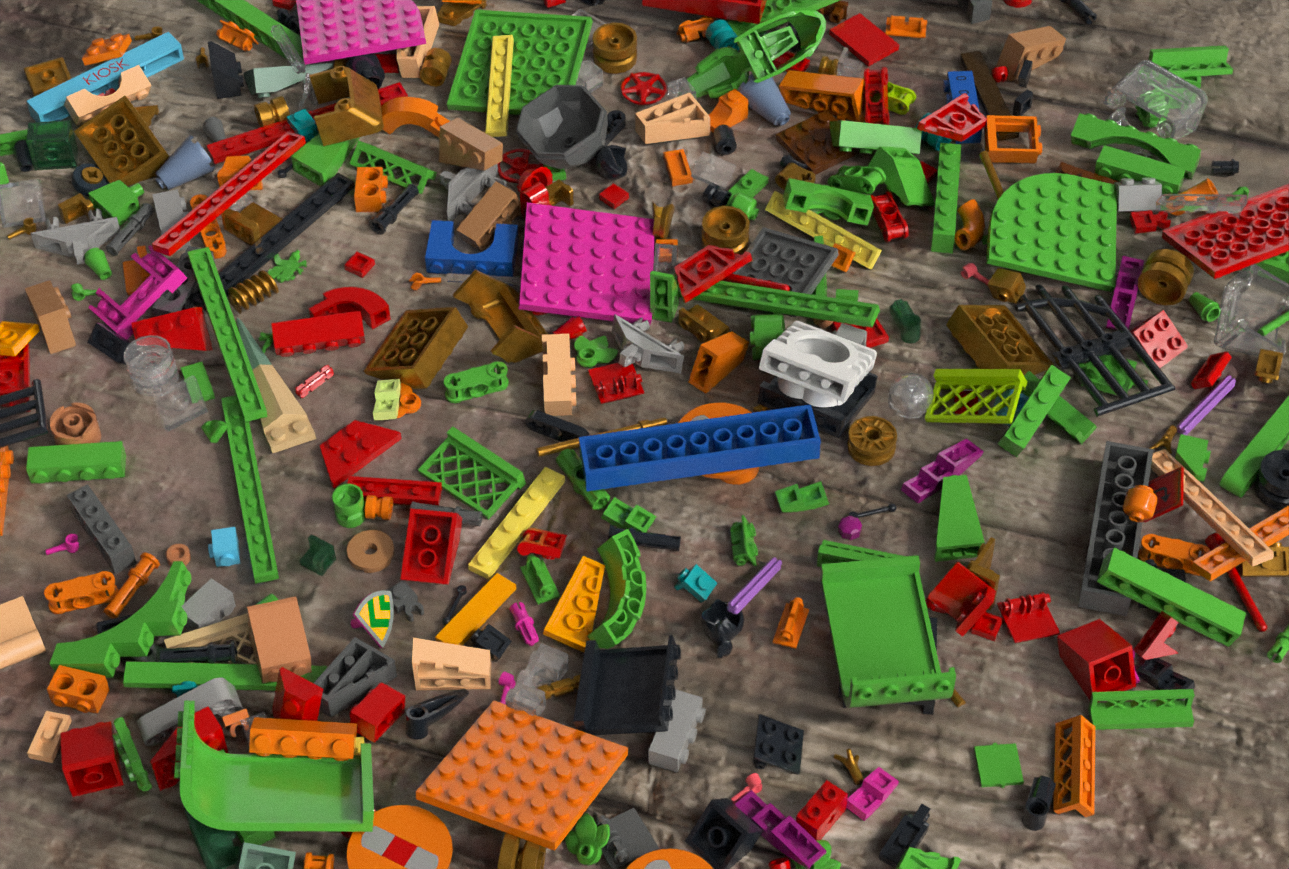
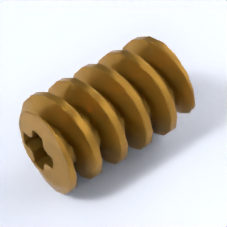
[228,271,279,314]

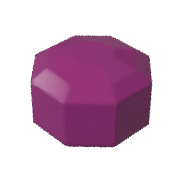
[838,516,862,540]

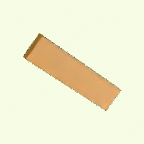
[435,573,516,646]

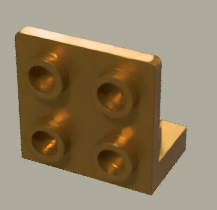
[221,202,283,245]
[967,537,1000,611]

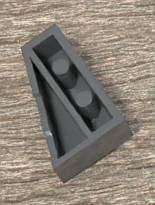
[314,637,397,717]

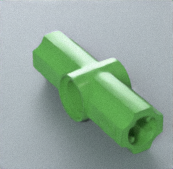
[556,448,610,511]

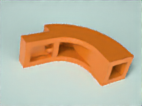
[381,97,450,138]

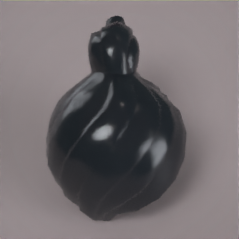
[594,145,628,181]
[701,599,744,658]

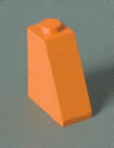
[688,331,749,393]

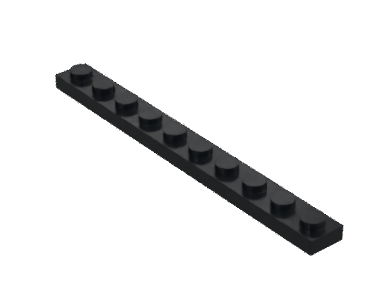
[191,173,355,312]

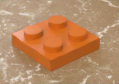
[82,33,132,66]

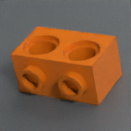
[354,167,388,212]
[47,665,110,714]

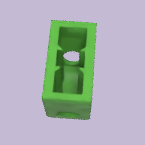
[88,180,144,227]

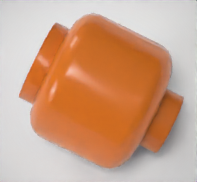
[1123,485,1157,523]

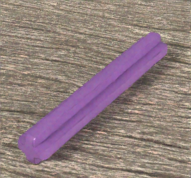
[1177,375,1236,435]
[727,557,782,615]

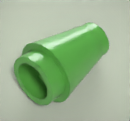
[84,248,112,280]
[1189,292,1221,322]

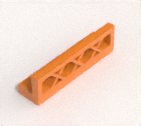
[1053,715,1095,817]

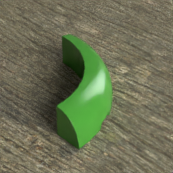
[588,529,646,649]

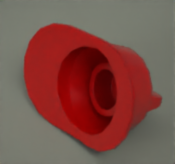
[517,167,553,194]

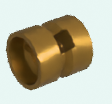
[419,48,452,87]
[254,96,290,127]

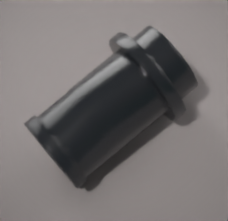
[779,155,808,170]
[1211,159,1239,176]

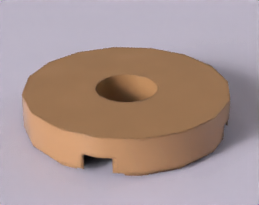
[346,530,395,573]

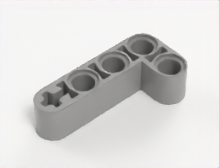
[137,678,243,746]

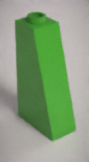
[291,134,360,187]
[934,475,985,562]

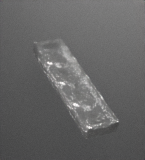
[1156,194,1248,214]

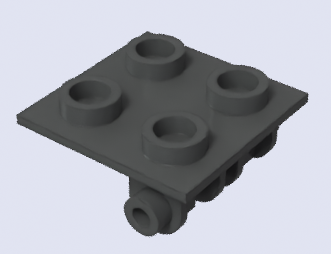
[595,808,659,869]

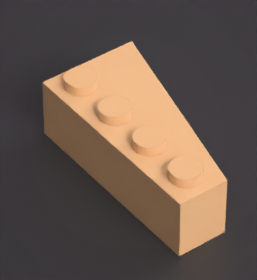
[397,6,439,78]

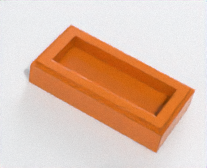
[663,149,693,186]

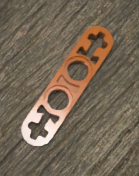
[190,194,227,259]

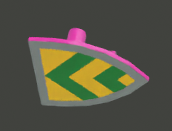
[351,590,394,648]

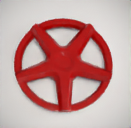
[621,72,667,105]
[498,149,544,183]

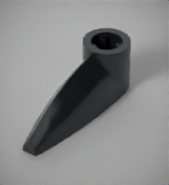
[406,688,469,740]

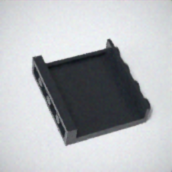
[757,372,878,438]
[573,635,681,736]

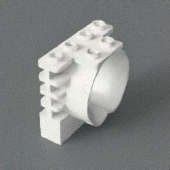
[759,321,877,407]

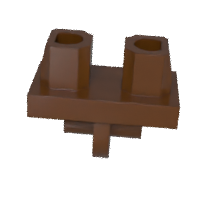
[816,0,849,24]

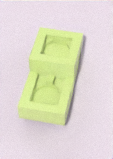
[373,379,401,421]

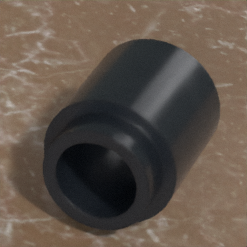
[713,125,737,155]

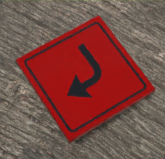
[1143,466,1184,523]

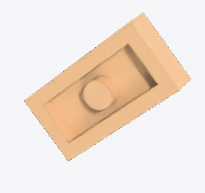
[27,711,72,763]

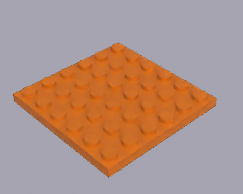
[416,701,628,851]

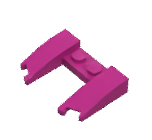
[88,245,187,340]

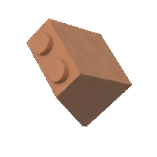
[247,596,312,683]

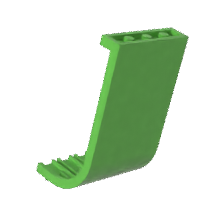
[820,555,956,708]
[175,700,374,832]

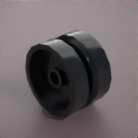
[1255,449,1289,510]

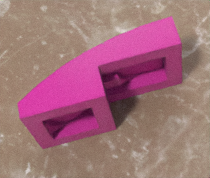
[846,767,899,821]

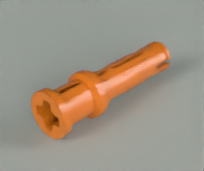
[104,552,160,619]

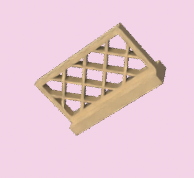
[164,614,257,664]

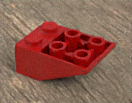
[150,706,229,791]

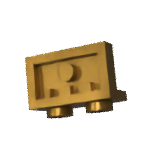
[679,304,729,343]
[1240,543,1289,577]

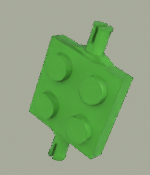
[1078,355,1148,395]
[113,717,152,791]

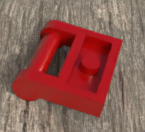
[517,528,567,560]

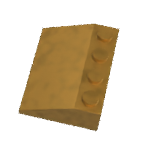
[74,95,170,186]
[946,305,1054,375]
[364,307,468,389]

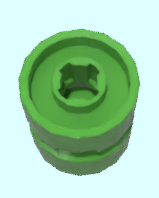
[332,484,365,528]

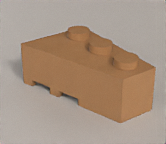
[995,26,1066,82]
[439,118,503,171]
[456,181,523,252]
[24,280,76,354]

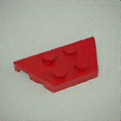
[917,93,987,142]
[674,245,752,303]
[0,343,31,412]
[320,420,402,489]

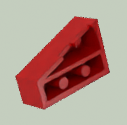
[131,307,213,351]

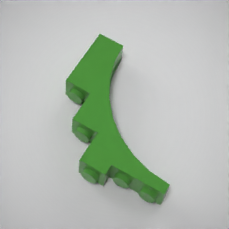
[50,561,191,678]

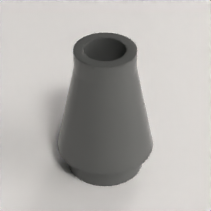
[203,117,226,142]

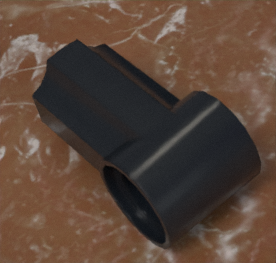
[1022,776,1056,831]

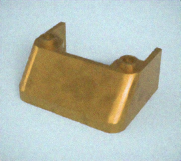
[310,66,384,146]
[452,269,548,363]

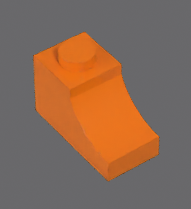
[709,89,748,133]

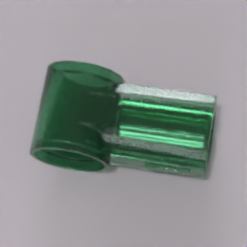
[889,299,921,343]

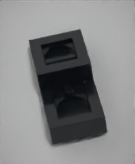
[1137,658,1195,700]

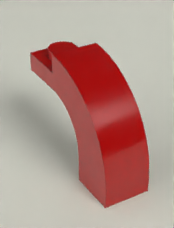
[309,287,391,330]

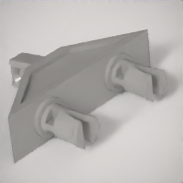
[440,164,507,221]
[31,208,120,265]
[612,314,684,374]

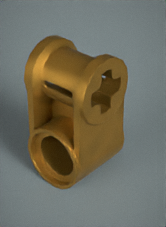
[775,163,816,190]

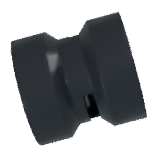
[702,183,732,207]

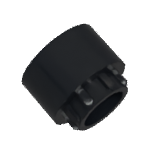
[345,53,385,89]

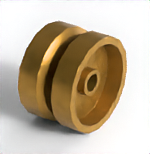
[592,22,637,74]
[702,206,750,255]
[1138,249,1194,306]
[498,833,546,869]

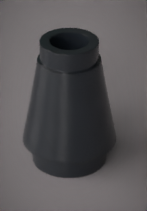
[13,140,34,172]

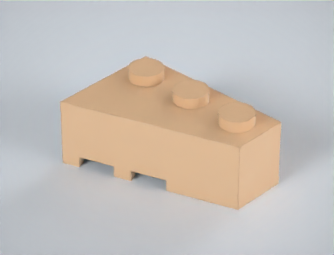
[635,92,710,144]
[542,334,576,416]
[412,638,491,691]

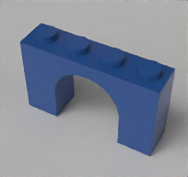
[425,220,519,277]

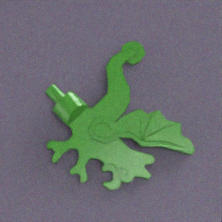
[268,250,307,283]

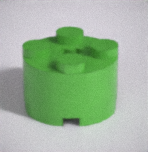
[750,314,785,360]

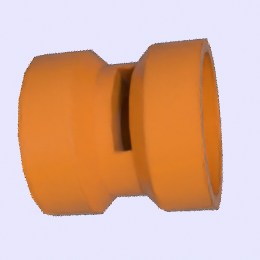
[365,495,393,520]

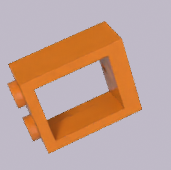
[983,115,1042,163]

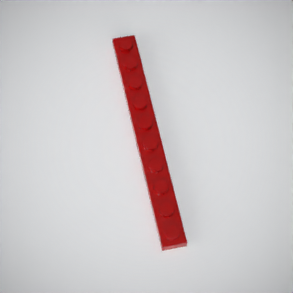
[206,82,408,164]
[152,131,306,256]

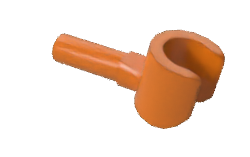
[409,273,441,290]

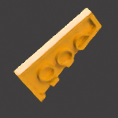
[543,556,605,652]

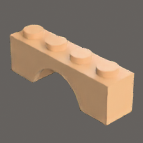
[64,65,151,126]

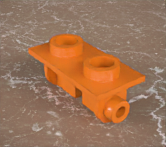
[886,15,927,38]
[676,16,717,43]
[216,20,259,51]
[772,597,810,649]

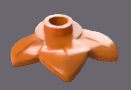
[397,383,421,418]

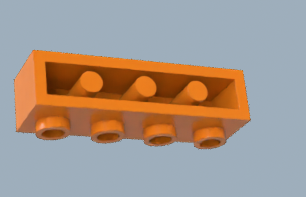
[249,717,357,761]

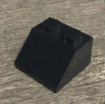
[208,41,244,99]
[685,798,763,869]

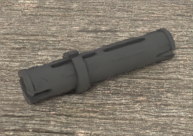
[106,203,155,256]
[410,502,483,527]

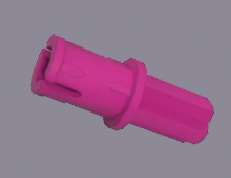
[509,602,539,646]

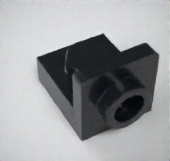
[470,623,512,662]

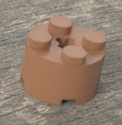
[50,403,101,445]

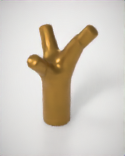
[1149,425,1178,454]
[833,748,864,785]

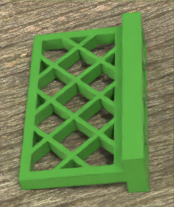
[418,426,526,520]

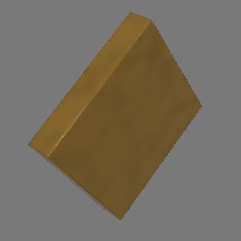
[23,57,72,97]

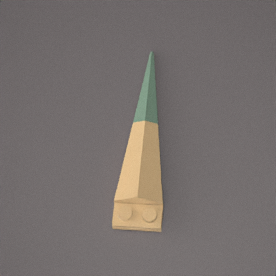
[236,317,316,454]

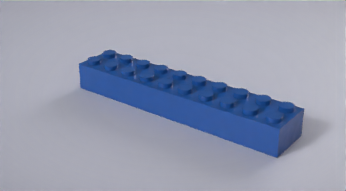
[579,405,821,491]

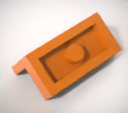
[123,246,150,296]

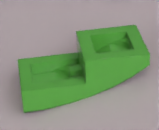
[775,481,829,512]
[601,497,657,532]

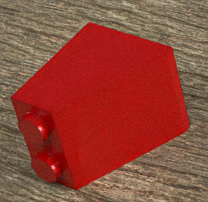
[1057,619,1136,703]
[60,721,124,797]

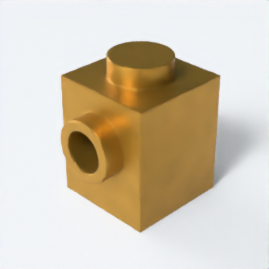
[988,268,1026,304]

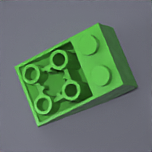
[868,146,935,207]

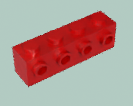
[271,311,365,357]

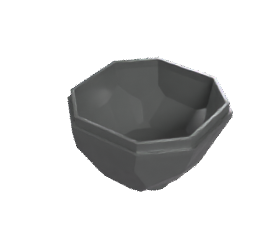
[516,85,608,169]

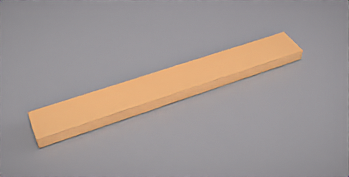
[1151,449,1274,567]

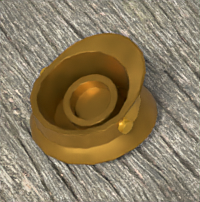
[652,202,675,239]

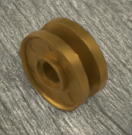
[847,416,897,466]

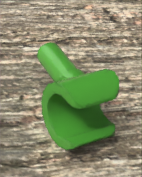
[71,283,103,301]

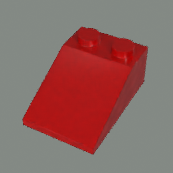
[400,508,463,585]

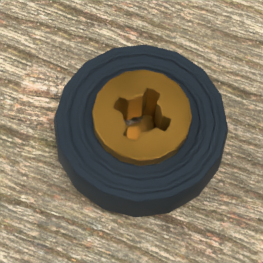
[72,163,110,197]

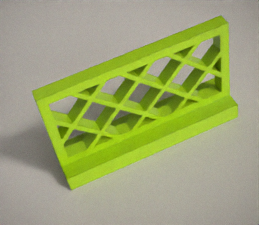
[924,369,1028,424]

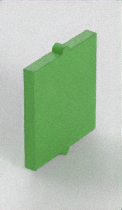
[974,743,1024,788]

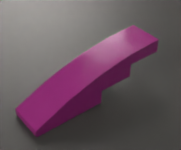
[1106,256,1144,330]
[901,438,984,503]
[734,790,827,869]

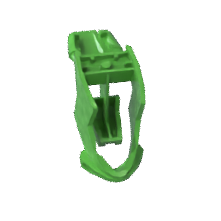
[685,7,826,99]

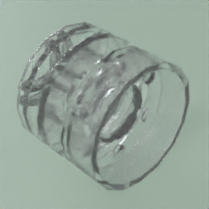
[124,335,179,396]

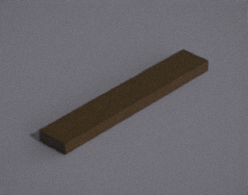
[960,50,1020,141]

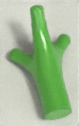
[259,332,274,354]

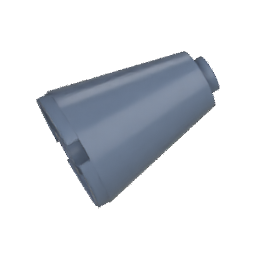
[738,73,791,126]
[155,135,216,190]

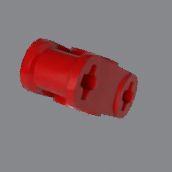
[864,67,890,125]
[871,191,909,242]

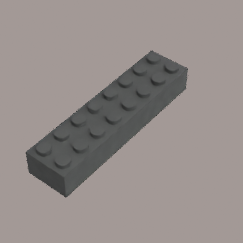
[1078,441,1154,616]

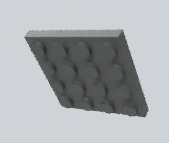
[726,227,839,318]

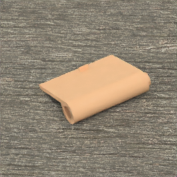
[0,596,46,669]

